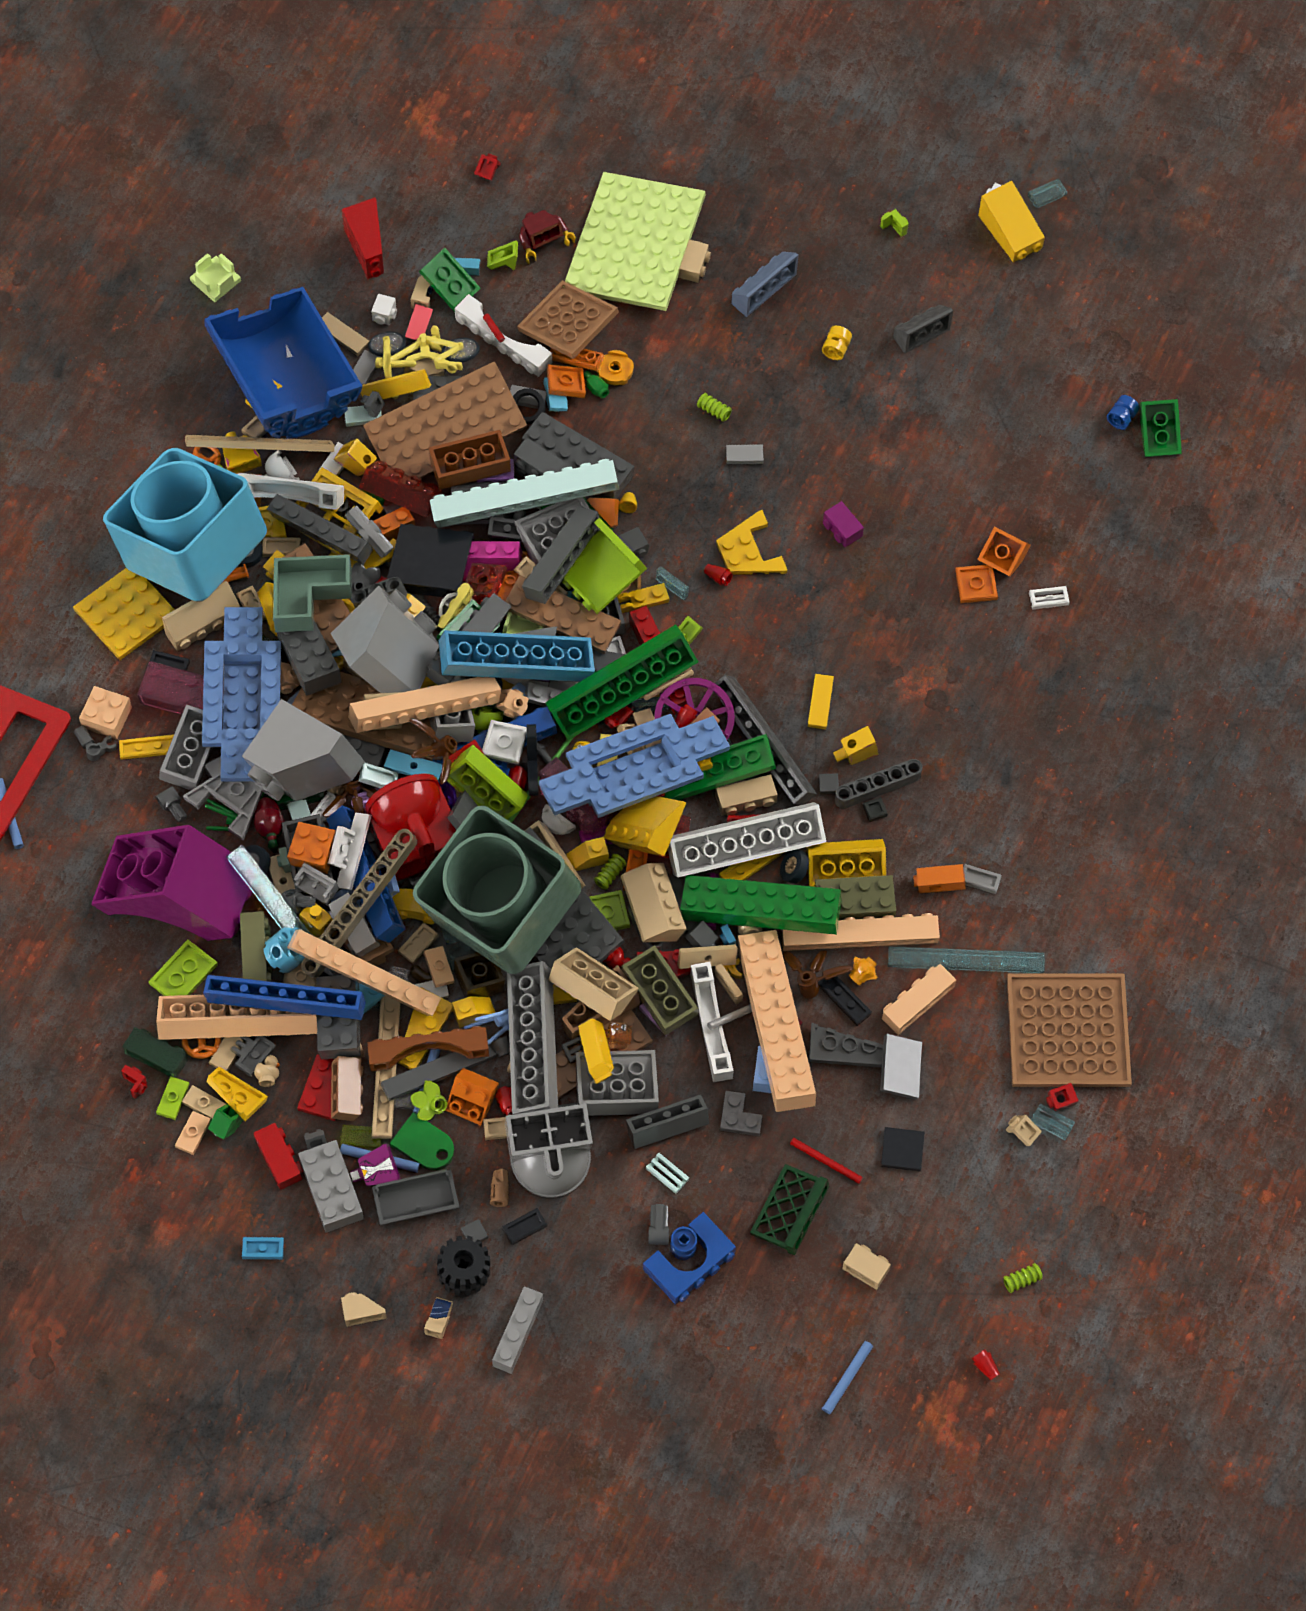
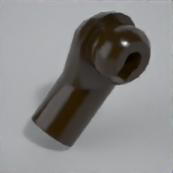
[410,965,432,983]

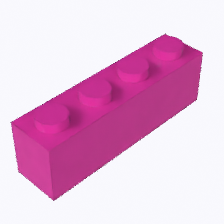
[463,541,523,581]

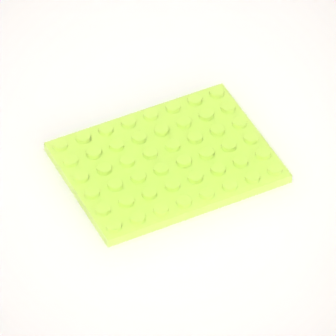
[563,172,706,311]

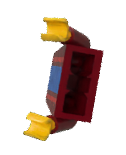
[519,210,575,264]

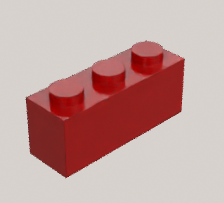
[253,1123,303,1190]

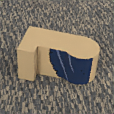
[411,276,433,309]
[424,1297,453,1339]

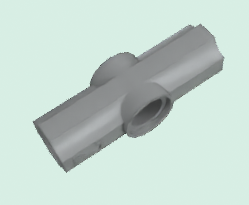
[345,506,394,558]

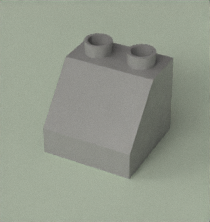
[331,586,439,693]
[242,699,365,801]

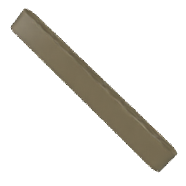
[301,829,417,977]

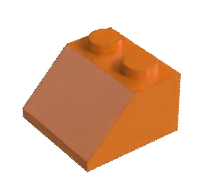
[977,526,1031,576]

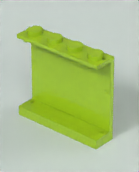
[562,518,647,614]

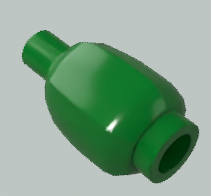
[584,371,609,398]

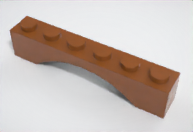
[367,1026,489,1072]

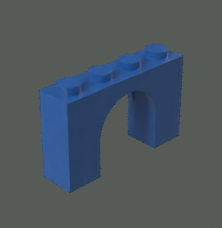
[643,1212,736,1304]

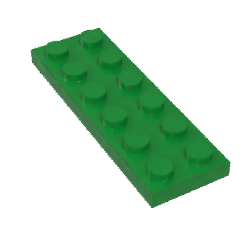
[664,734,776,800]

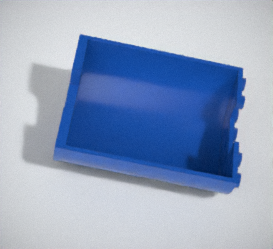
[204,287,363,439]

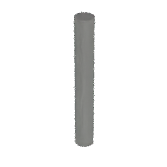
[707,1004,752,1030]

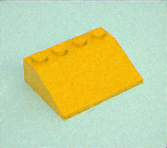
[604,796,686,856]

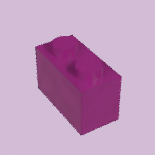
[823,501,864,547]

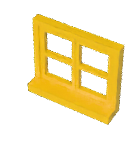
[296,467,384,555]

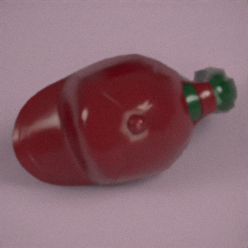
[254,797,284,853]

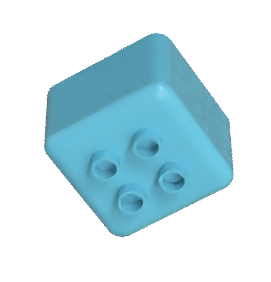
[103,448,267,602]

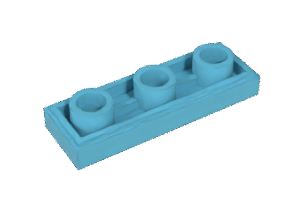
[384,749,442,782]

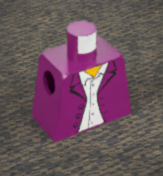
[350,1144,401,1186]

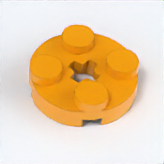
[597,350,634,385]

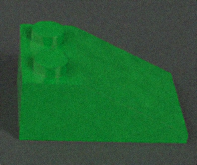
[1139,399,1182,457]

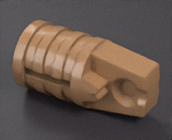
[490,1169,509,1207]

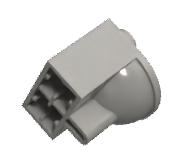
[505,1103,593,1198]

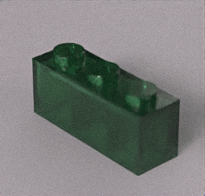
[122,1027,188,1078]

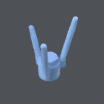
[464,1009,509,1045]

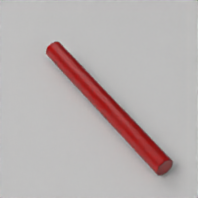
[790,1138,863,1184]

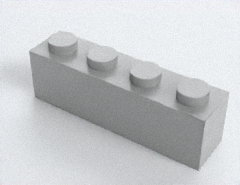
[492,1286,543,1374]

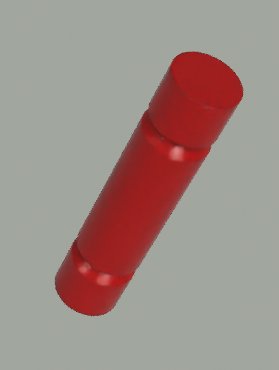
[483,313,505,342]

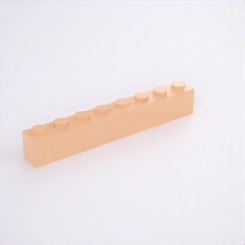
[348,677,501,733]
[781,913,940,951]
[287,929,441,1016]

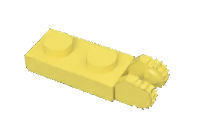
[437,583,474,631]

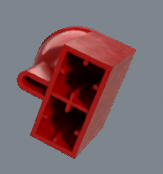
[365,774,456,881]

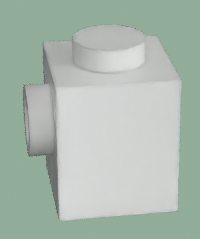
[371,294,397,325]

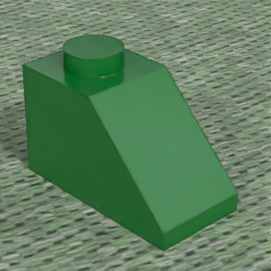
[208,1103,244,1140]

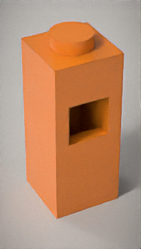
[913,864,966,893]

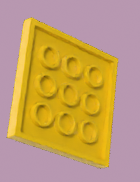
[73,568,175,660]

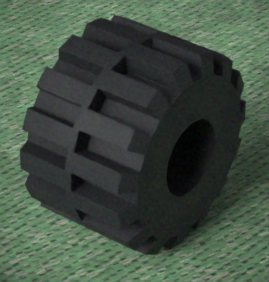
[437,1235,490,1296]

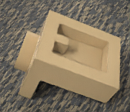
[1006,1115,1042,1146]

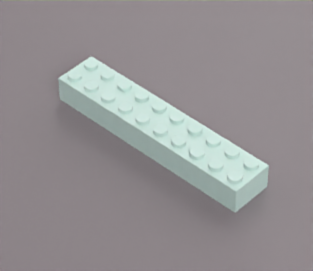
[430,459,619,528]

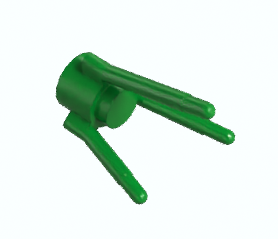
[205,799,238,831]

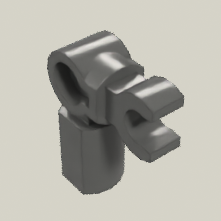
[74,726,117,761]

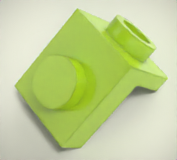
[880,209,908,237]
[678,616,703,645]

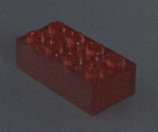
[359,460,442,517]

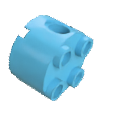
[264,927,305,973]

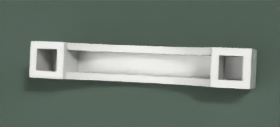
[455,294,552,377]
[238,473,344,510]
[690,962,733,1082]

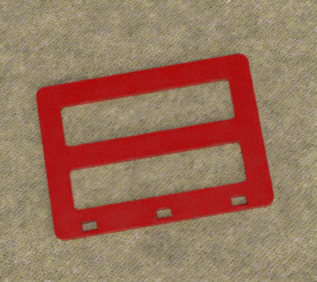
[0,685,71,841]

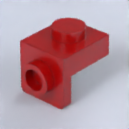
[604,705,634,729]
[121,1065,147,1098]

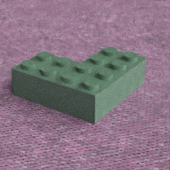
[273,555,352,632]

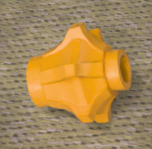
[849,956,878,986]

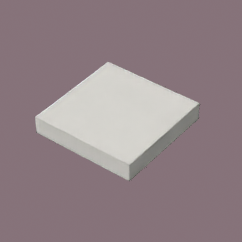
[482,720,527,764]

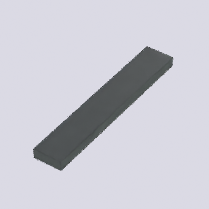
[380,1038,496,1101]

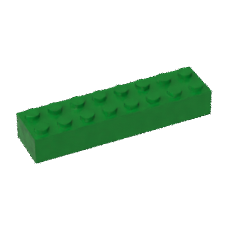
[545,624,698,740]
[680,875,842,935]

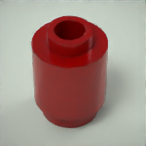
[508,766,528,791]
[495,1086,513,1116]

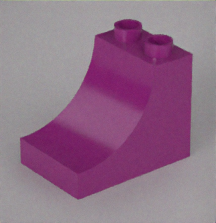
[91,825,257,941]

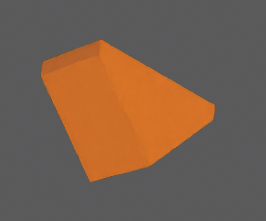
[587,498,619,528]

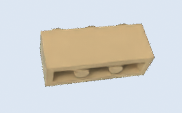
[715,775,778,816]

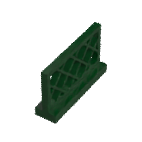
[750,1164,830,1255]

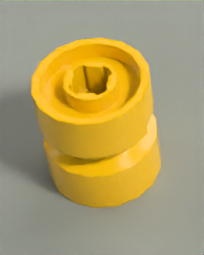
[822,326,852,360]

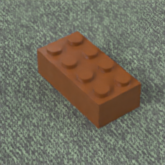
[429,430,511,489]

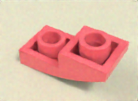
[405,304,433,341]

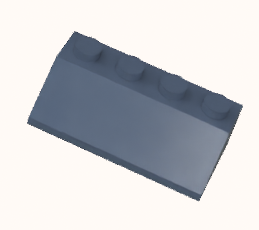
[731,252,798,317]

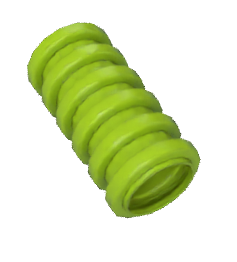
[697,393,732,422]
[594,854,626,889]
[1003,1263,1043,1293]

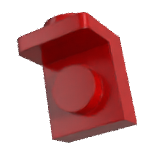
[474,153,501,181]

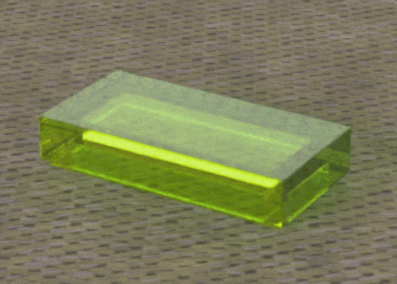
[341,1125,382,1149]

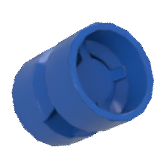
[1107,395,1140,430]
[670,1227,697,1260]

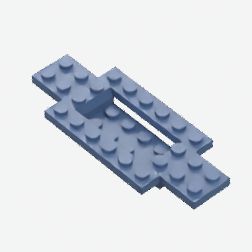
[202,607,281,782]
[539,714,730,818]

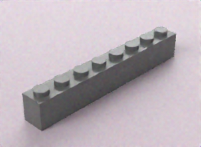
[715,675,817,805]

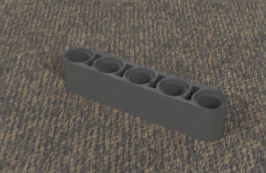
[835,759,923,809]

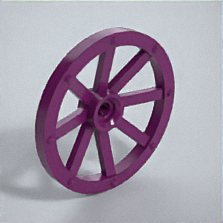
[654,678,735,740]

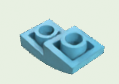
[543,377,568,412]

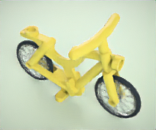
[368,325,480,399]

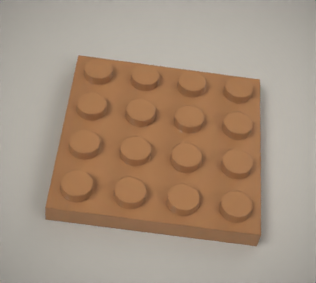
[517,280,619,359]

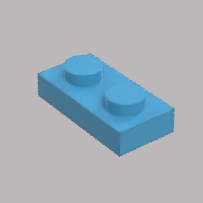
[242,1237,284,1260]

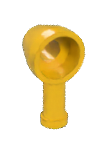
[619,492,637,513]

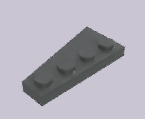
[809,1023,883,1067]

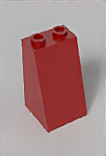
[342,197,384,279]

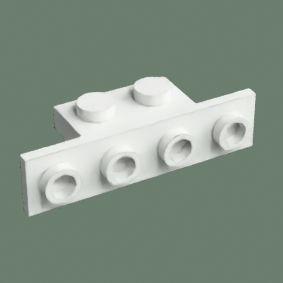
[328,813,372,890]

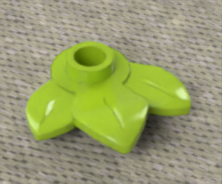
[411,1080,447,1121]

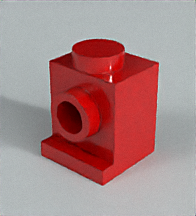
[1046,1083,1079,1112]

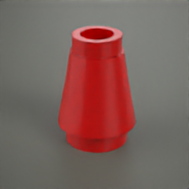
[704,564,733,586]
[675,704,698,728]
[972,1349,1000,1381]

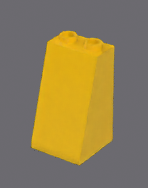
[978,181,1045,262]

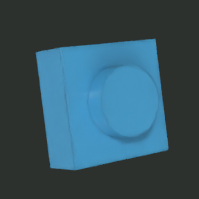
[719,924,737,946]

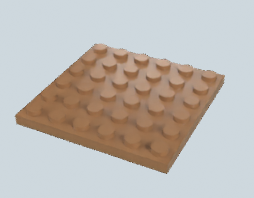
[1007,974,1132,1087]

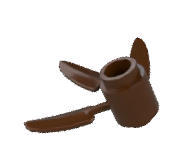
[409,718,457,784]
[322,772,378,818]
[782,950,853,999]

